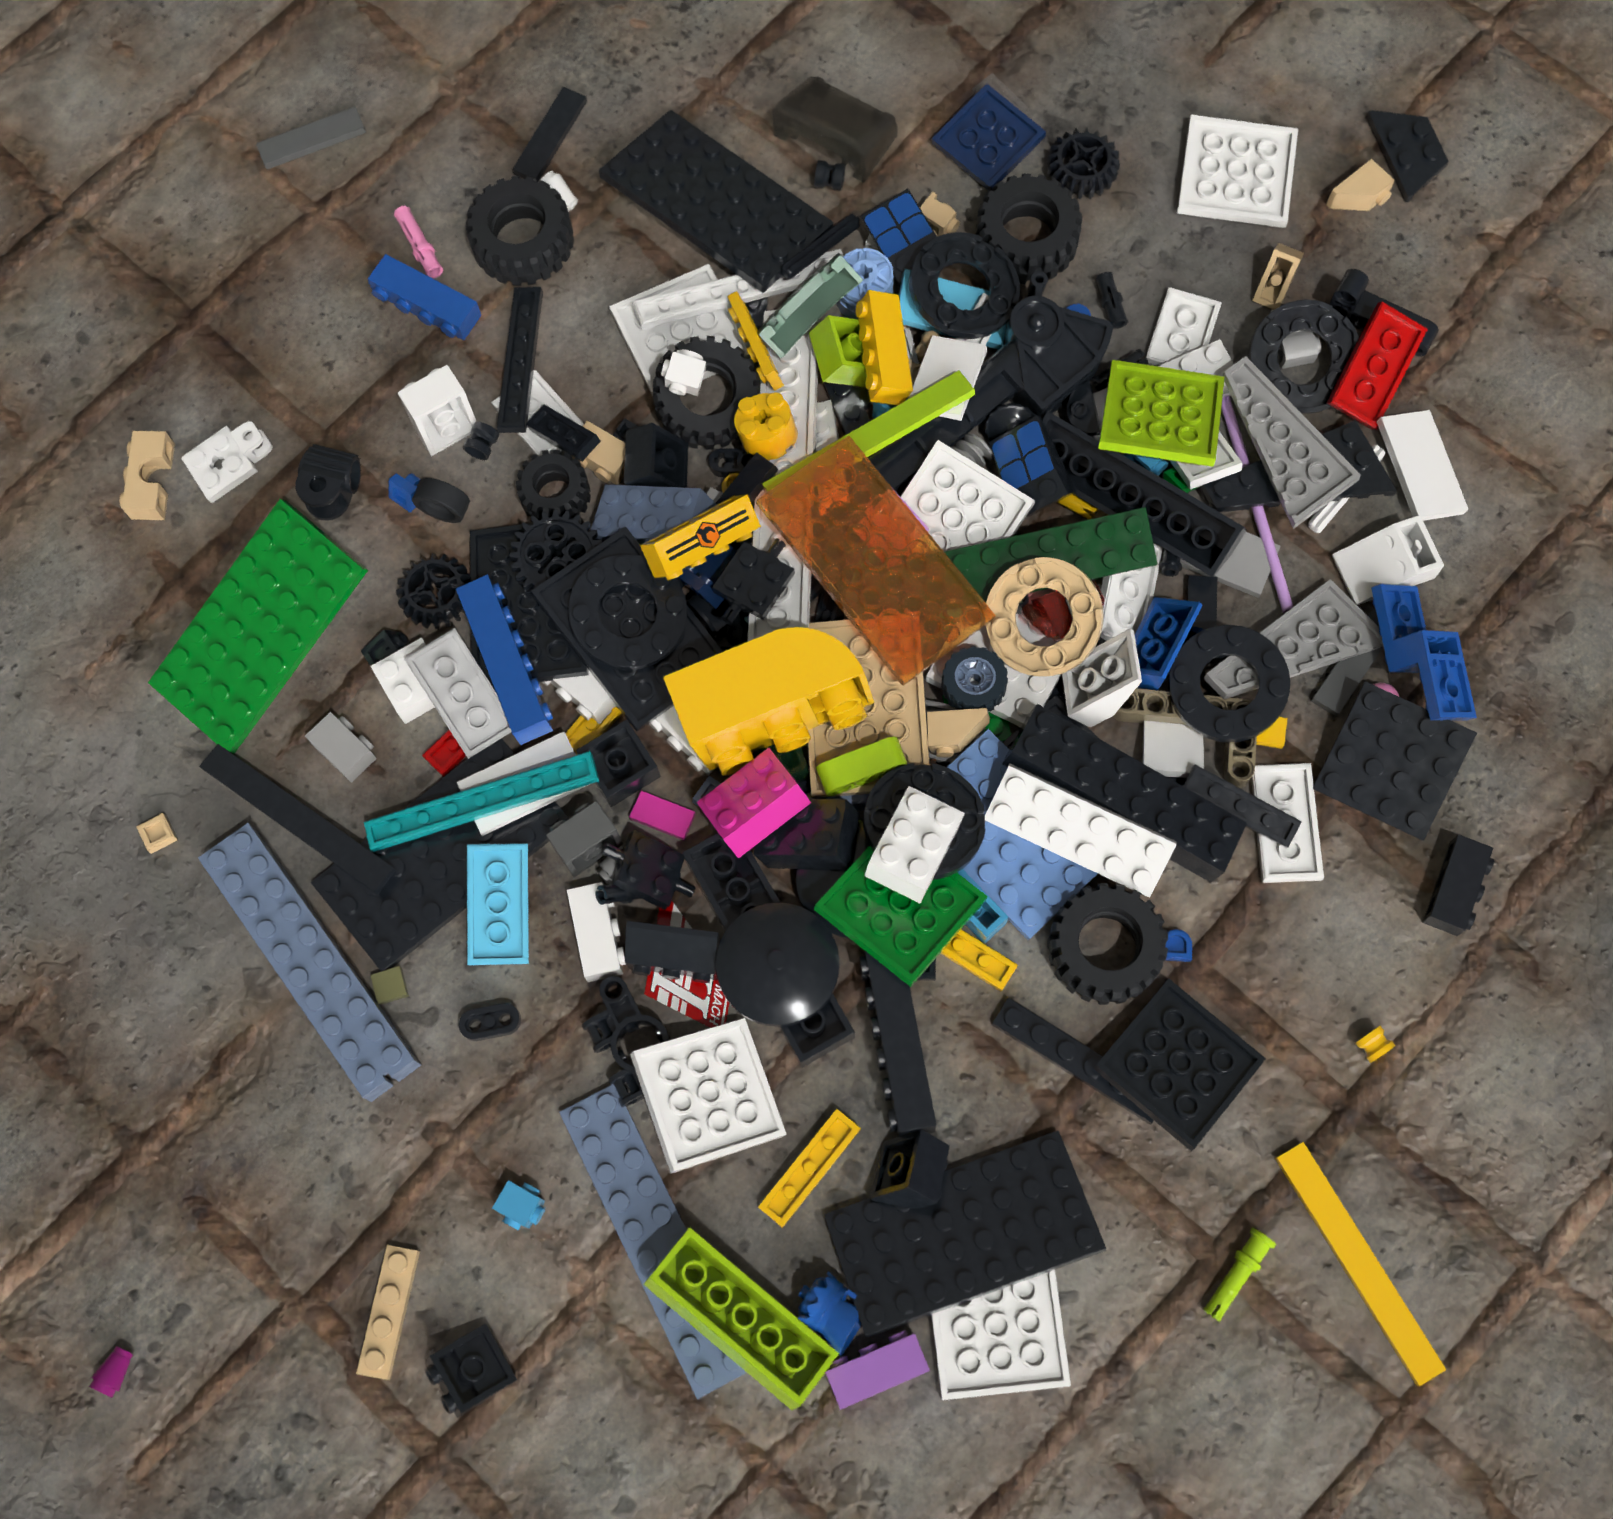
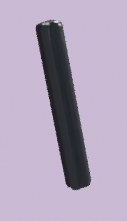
[780,213,860,280]

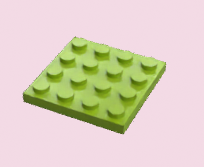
[1098,360,1225,467]

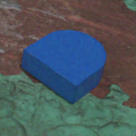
[1165,929,1192,962]

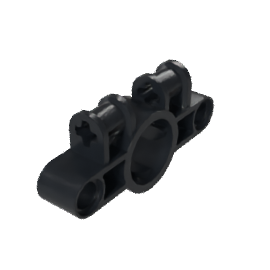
[582,976,671,1108]

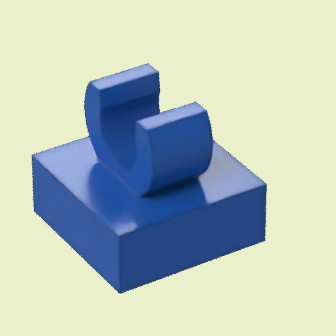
[389,473,421,512]

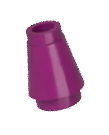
[89,1346,133,1398]

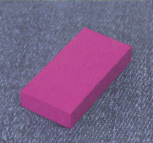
[629,791,696,841]

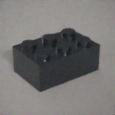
[753,799,860,870]

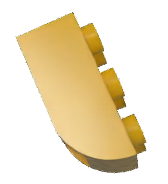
[663,627,874,776]

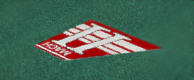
[644,900,730,1028]

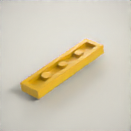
[727,291,784,391]
[758,1109,861,1228]

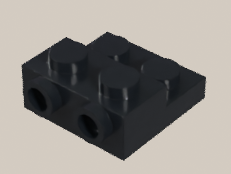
[425,1324,517,1418]

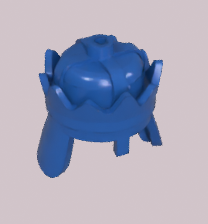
[798,1271,862,1356]

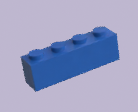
[368,254,482,341]

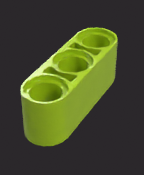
[816,737,908,797]

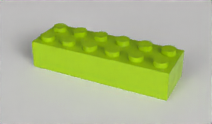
[643,1227,839,1410]

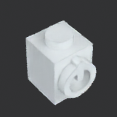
[661,350,706,396]

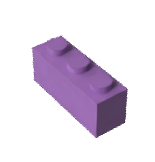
[826,1330,930,1410]

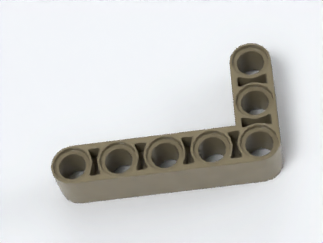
[1112,688,1257,789]

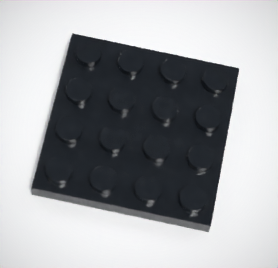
[1313,681,1477,841]
[1093,979,1266,1152]

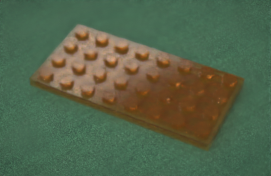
[756,436,996,686]

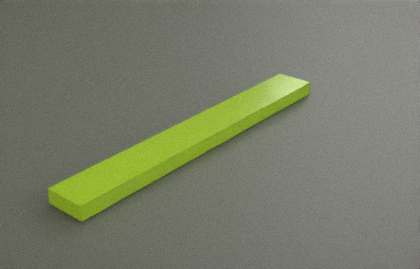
[762,370,975,509]

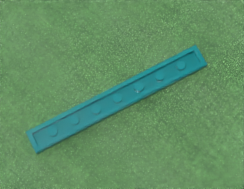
[364,751,600,852]

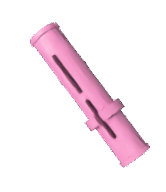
[394,206,443,279]

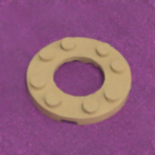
[984,557,1104,676]

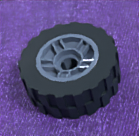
[941,646,1008,712]

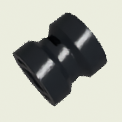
[814,160,846,191]
[463,422,500,461]

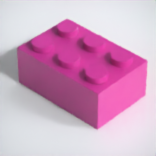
[696,748,811,858]

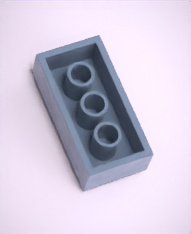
[590,484,717,545]

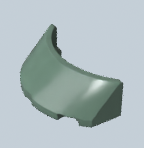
[758,253,863,359]

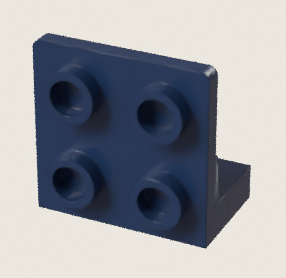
[677,545,737,609]

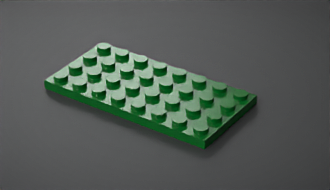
[148,499,368,755]

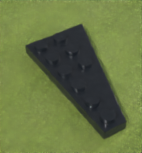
[1202,420,1397,512]

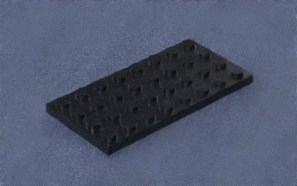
[599,109,834,293]
[311,738,569,972]
[824,1130,1107,1338]

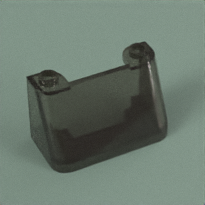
[772,77,898,183]

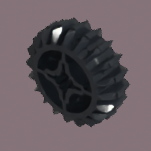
[1046,128,1120,200]
[396,553,471,630]

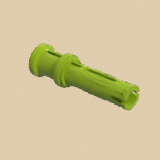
[1203,1228,1276,1322]

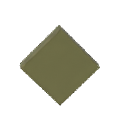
[370,966,409,1005]

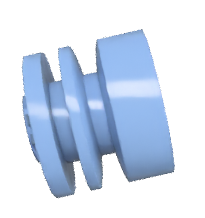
[837,248,894,319]

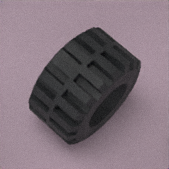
[516,450,591,521]

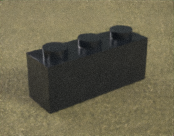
[1422,834,1494,936]

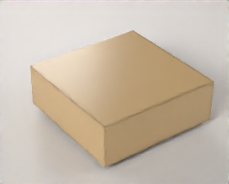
[136,813,178,854]

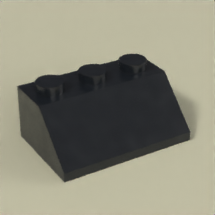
[625,921,721,983]

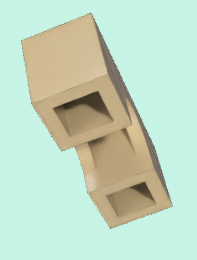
[120,431,175,520]

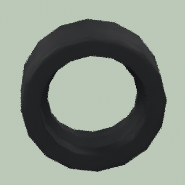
[412,478,470,523]

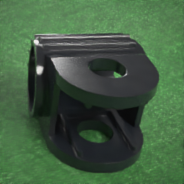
[295,444,361,521]

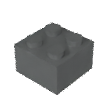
[546,801,623,878]

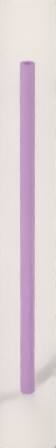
[1221,396,1293,614]

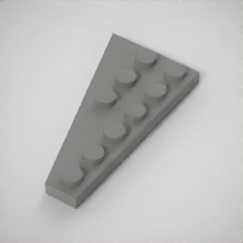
[1223,356,1361,529]
[1204,579,1383,699]

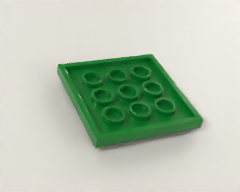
[814,846,988,987]

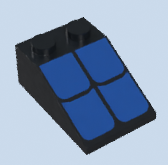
[860,188,937,288]
[989,415,1077,518]

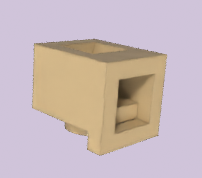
[920,192,960,237]

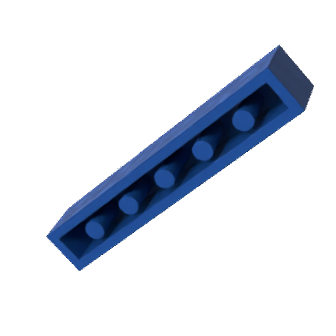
[456,574,554,745]

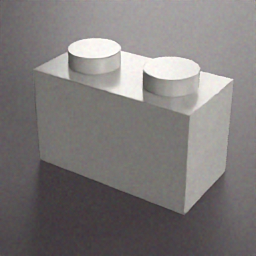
[305,712,377,783]

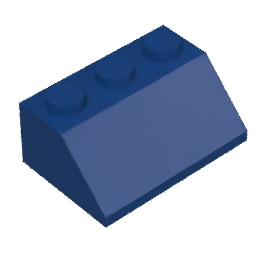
[1135,597,1203,690]

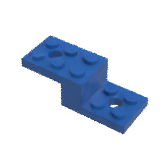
[1371,584,1477,721]

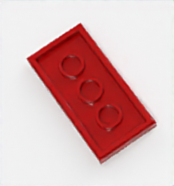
[1327,302,1428,430]

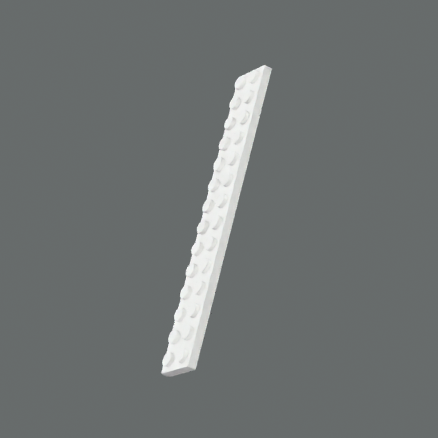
[748,310,820,641]

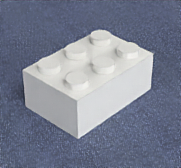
[397,365,477,456]
[864,786,965,903]

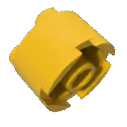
[734,392,798,460]

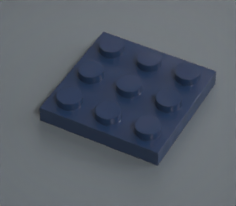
[932,84,1046,191]

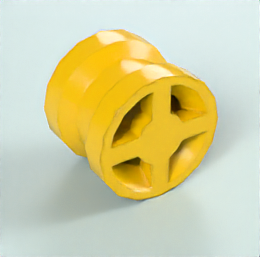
[1355,1025,1396,1063]

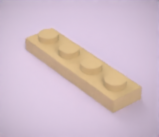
[356,1245,420,1380]

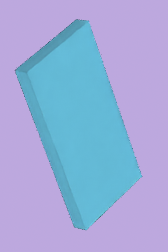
[899,269,1006,350]
[467,844,529,965]

